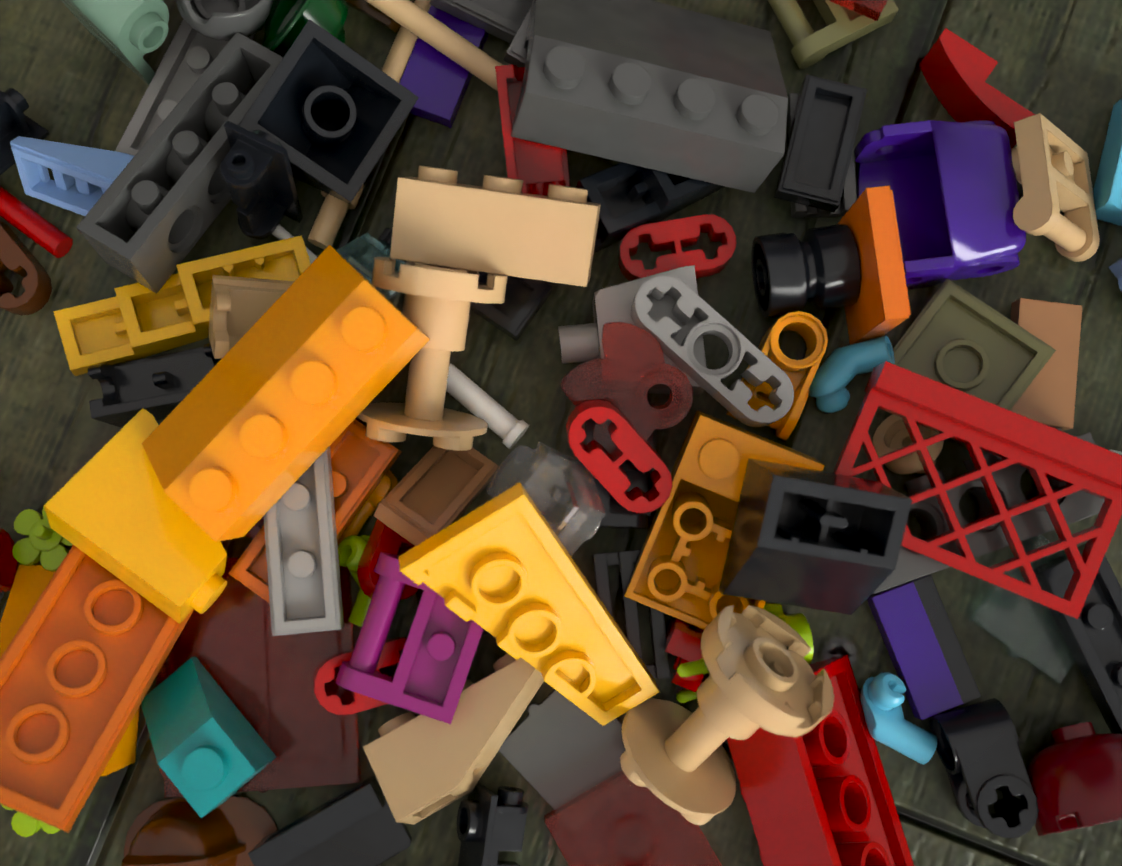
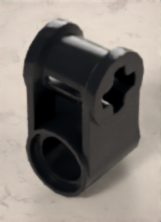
[929,698,1039,838]

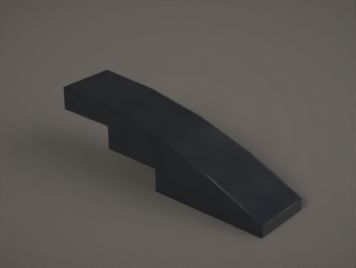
[576,162,725,253]

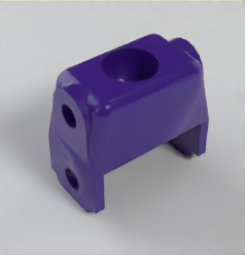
[854,120,1026,290]

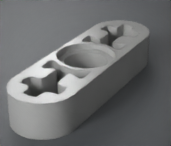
[631,275,794,427]

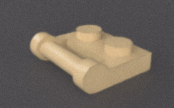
[1011,113,1100,262]

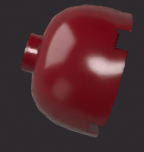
[1027,722,1122,837]

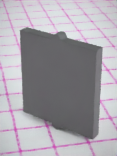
[499,689,628,831]

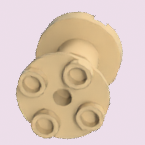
[357,257,508,451]
[620,605,834,825]

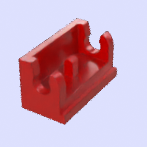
[495,64,570,195]

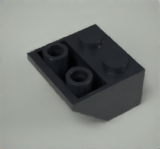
[719,458,912,615]

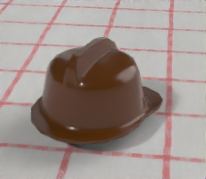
[122,796,278,866]

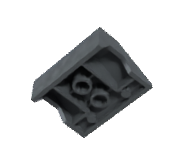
[511,0,788,193]

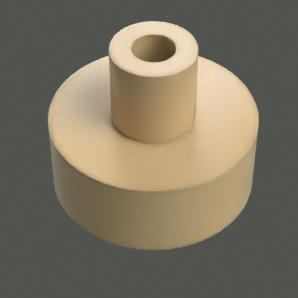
[872,414,944,475]

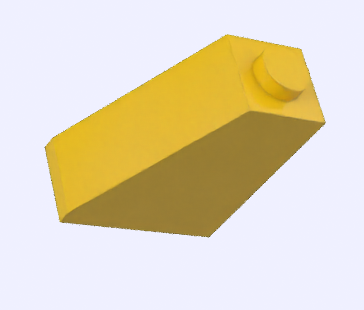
[44,408,228,624]

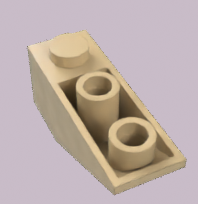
[363,654,544,825]

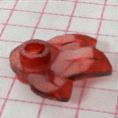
[561,321,693,454]

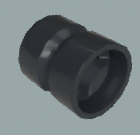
[751,224,861,318]

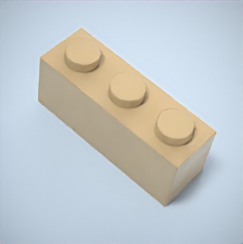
[390,166,601,287]

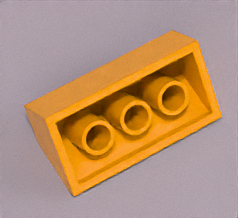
[142,245,430,542]

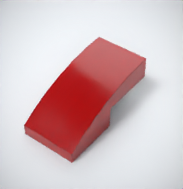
[919,28,1035,149]

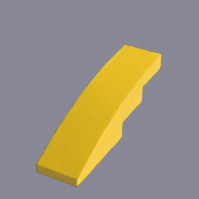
[53,235,311,376]

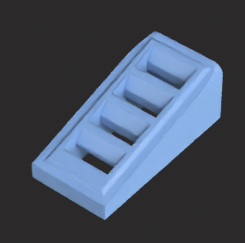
[10,136,134,216]

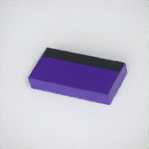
[867,574,981,720]

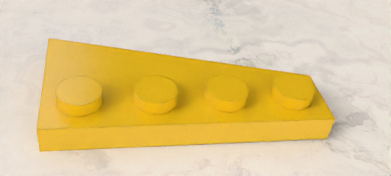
[398,482,660,726]

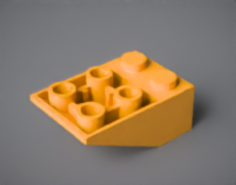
[624,410,825,630]

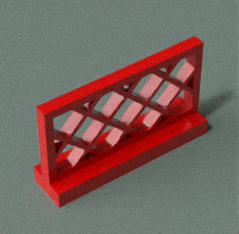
[833,361,1122,619]

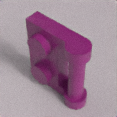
[336,551,483,724]

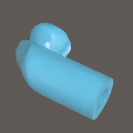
[809,336,895,413]
[860,672,937,765]

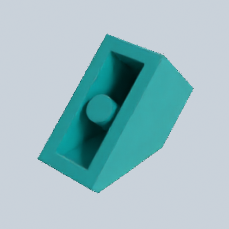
[141,656,277,818]

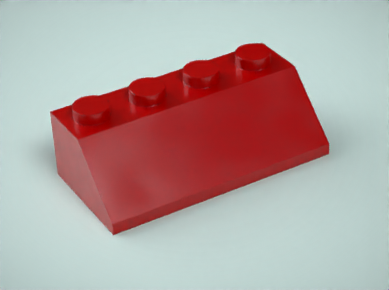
[727,654,914,866]

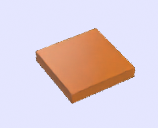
[837,186,911,345]

